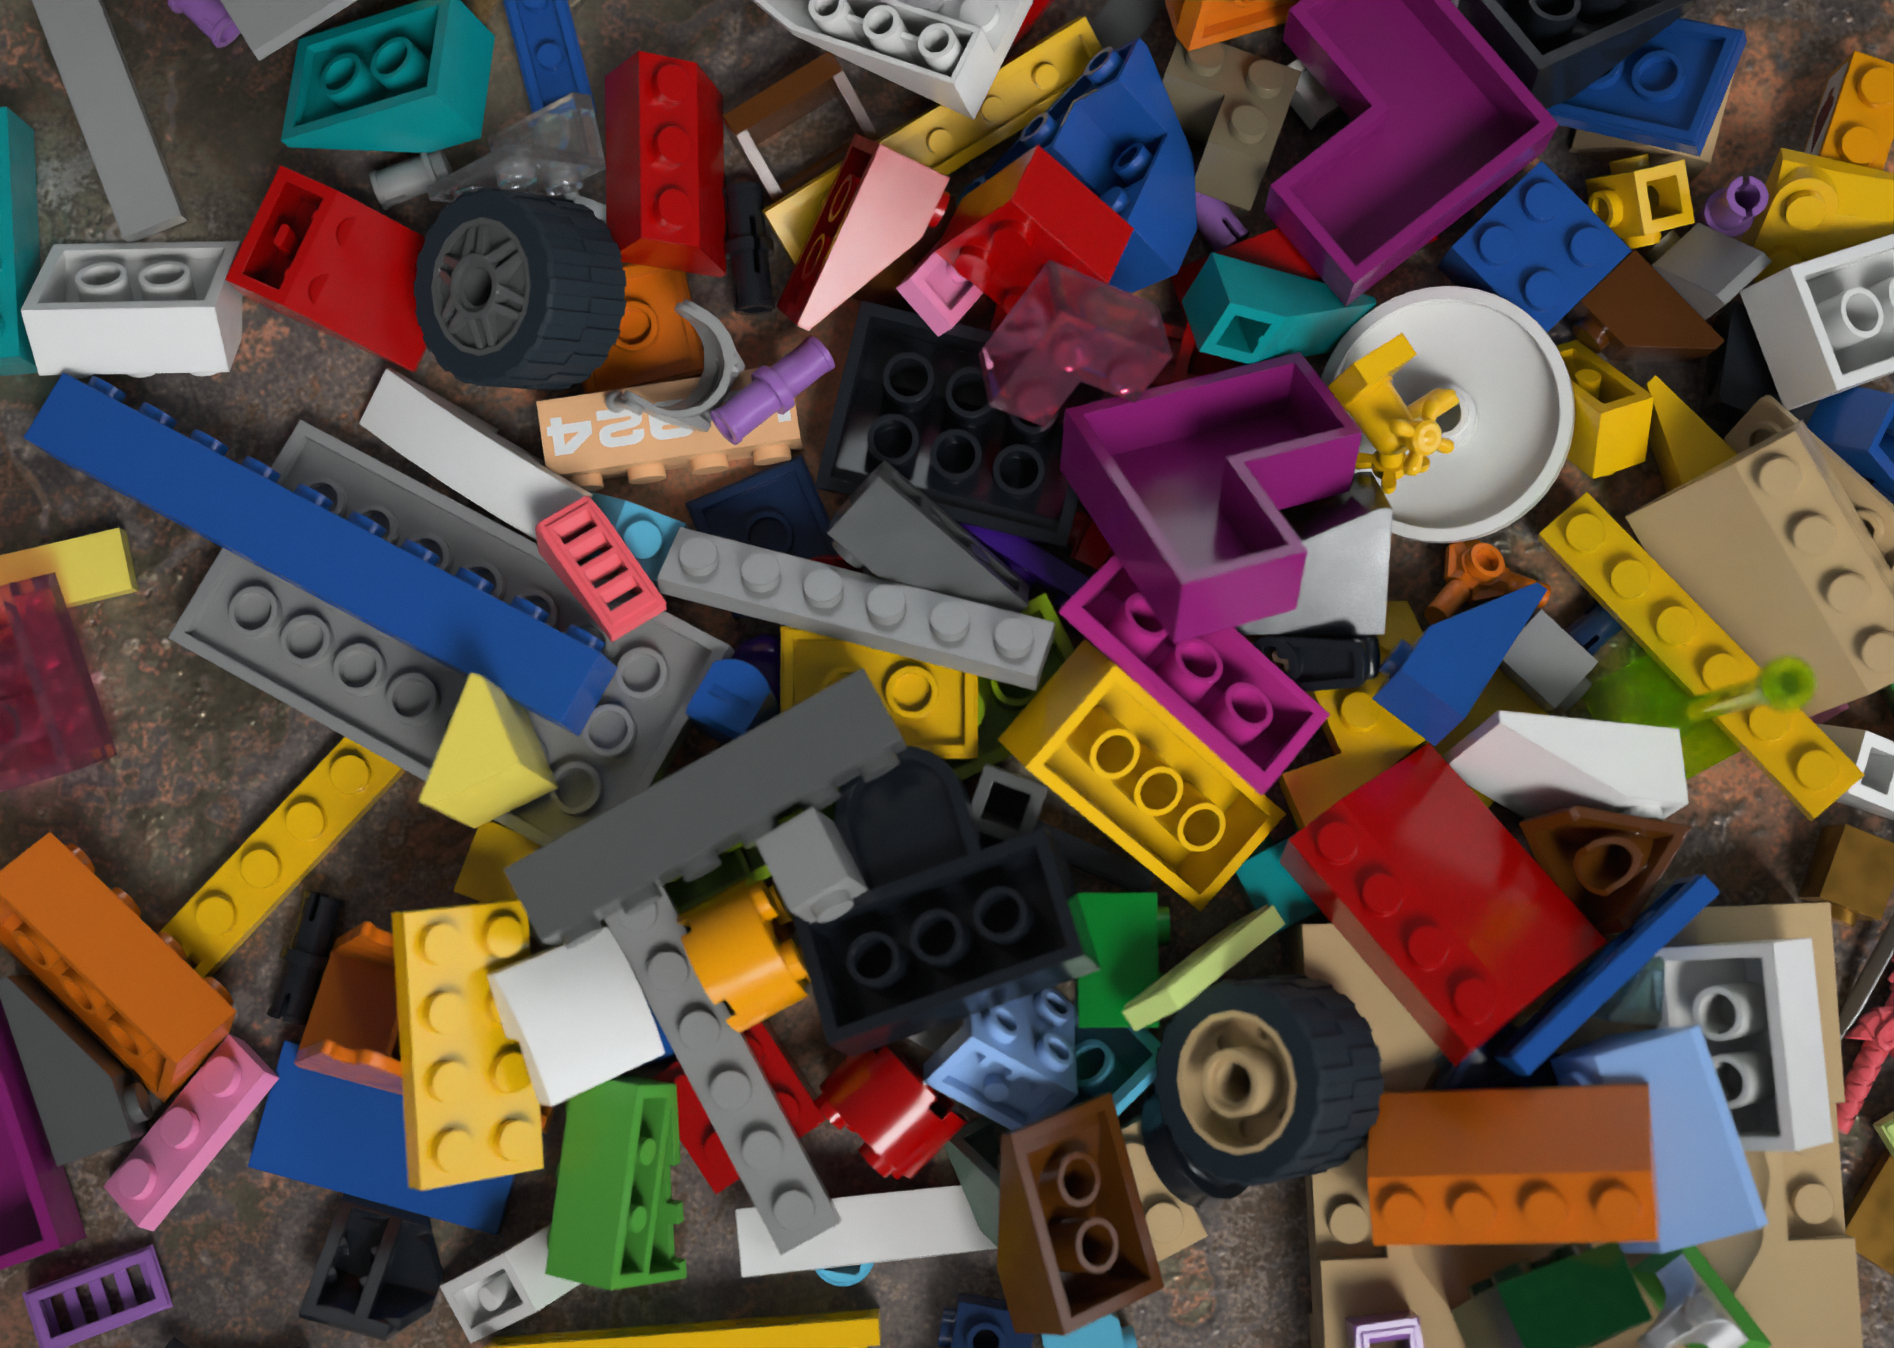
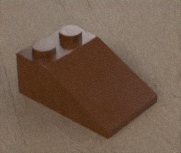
[997,1093,1164,1336]

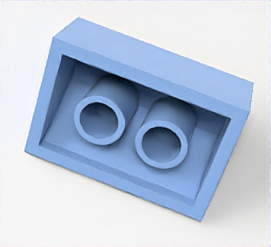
[1550,1025,1769,1253]

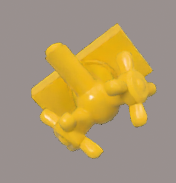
[1327,333,1460,494]

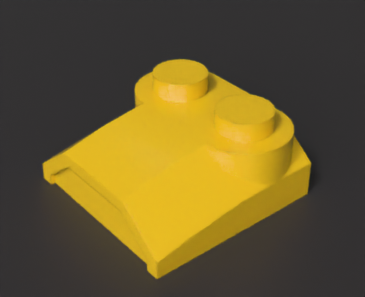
[1741,147,1894,282]

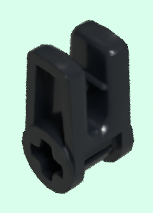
[1252,635,1381,692]

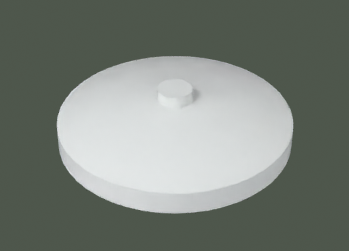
[1321,286,1575,543]

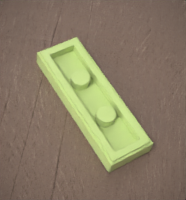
[1122,905,1285,1031]

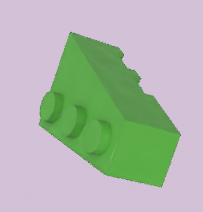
[545,1073,687,1290]

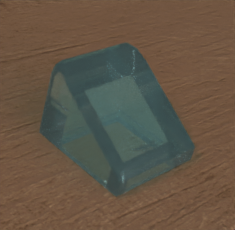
[1594,956,1665,1025]

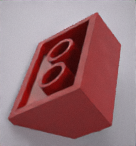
[605,51,726,278]

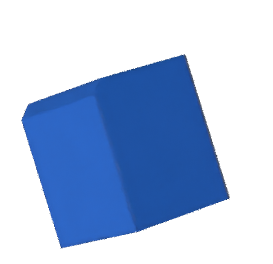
[685,659,780,745]

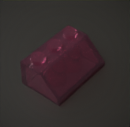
[0,572,117,793]

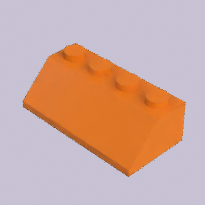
[0,832,237,1104]
[1367,1083,1660,1246]

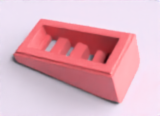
[535,496,667,642]

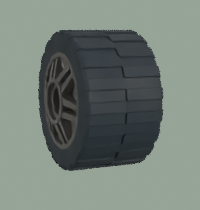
[414,188,627,390]

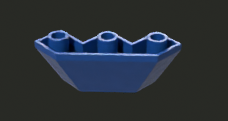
[957,37,1197,293]

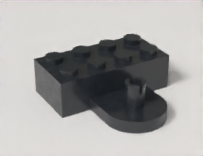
[793,746,1101,1057]

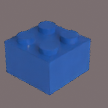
[1437,160,1632,332]

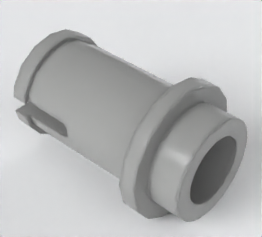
[369,149,455,210]

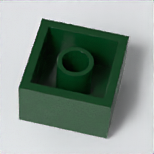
[1451,1242,1653,1348]

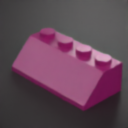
[1059,554,1330,796]

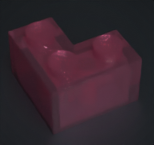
[979,260,1173,427]

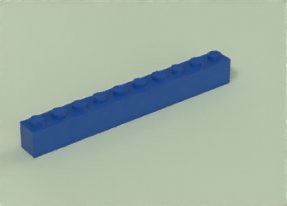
[23,372,618,737]

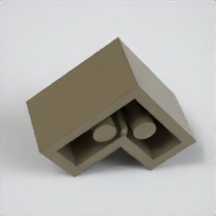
[1162,40,1302,211]

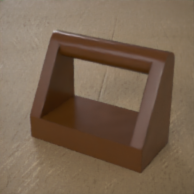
[723,51,880,204]

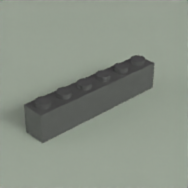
[503,668,907,949]

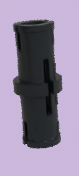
[723,182,775,315]
[267,890,345,1025]

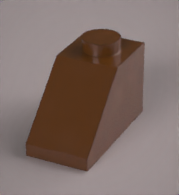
[1566,250,1725,363]

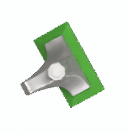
[1631,1245,1772,1348]

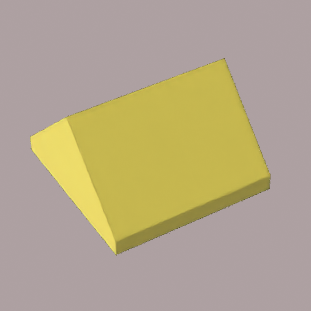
[419,673,559,828]

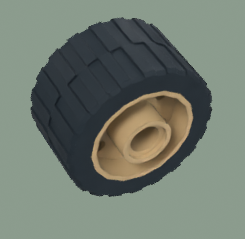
[1155,974,1384,1186]

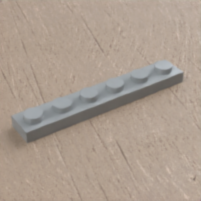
[657,527,1055,691]
[604,885,842,1255]

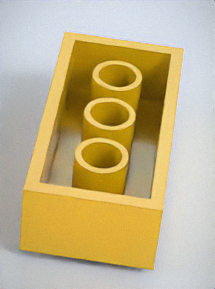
[998,639,1286,912]

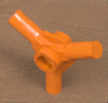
[1424,539,1551,625]

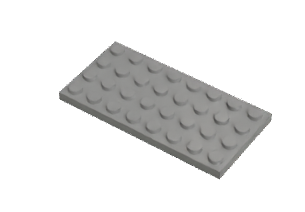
[168,420,735,847]

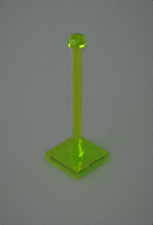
[1582,654,1816,780]

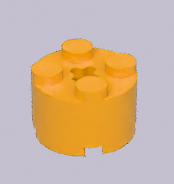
[677,877,813,1033]

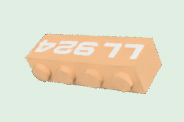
[536,366,804,492]

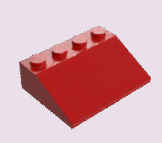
[1280,743,1607,1067]

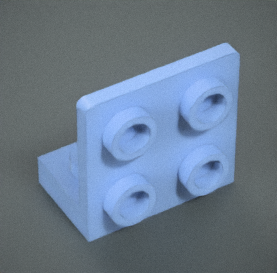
[923,988,1078,1130]

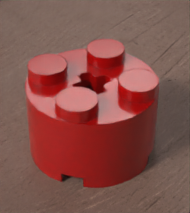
[813,1044,967,1180]

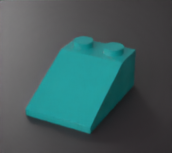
[281,0,495,153]

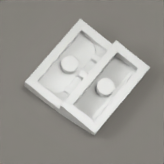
[486,926,665,1106]

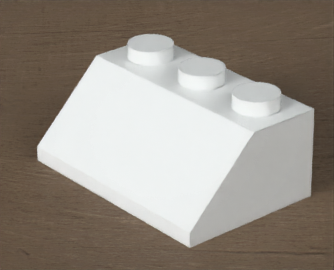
[21,241,242,379]
[1650,937,1833,1152]

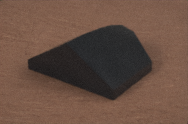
[299,1193,443,1341]

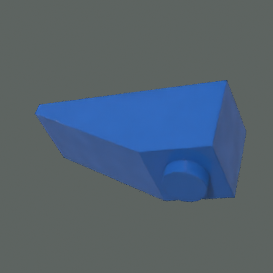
[1372,582,1547,746]

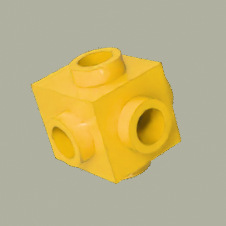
[1585,153,1695,249]

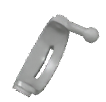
[605,299,746,432]

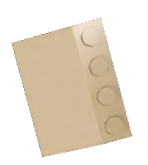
[1625,420,1894,717]

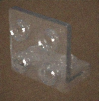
[427,92,606,203]

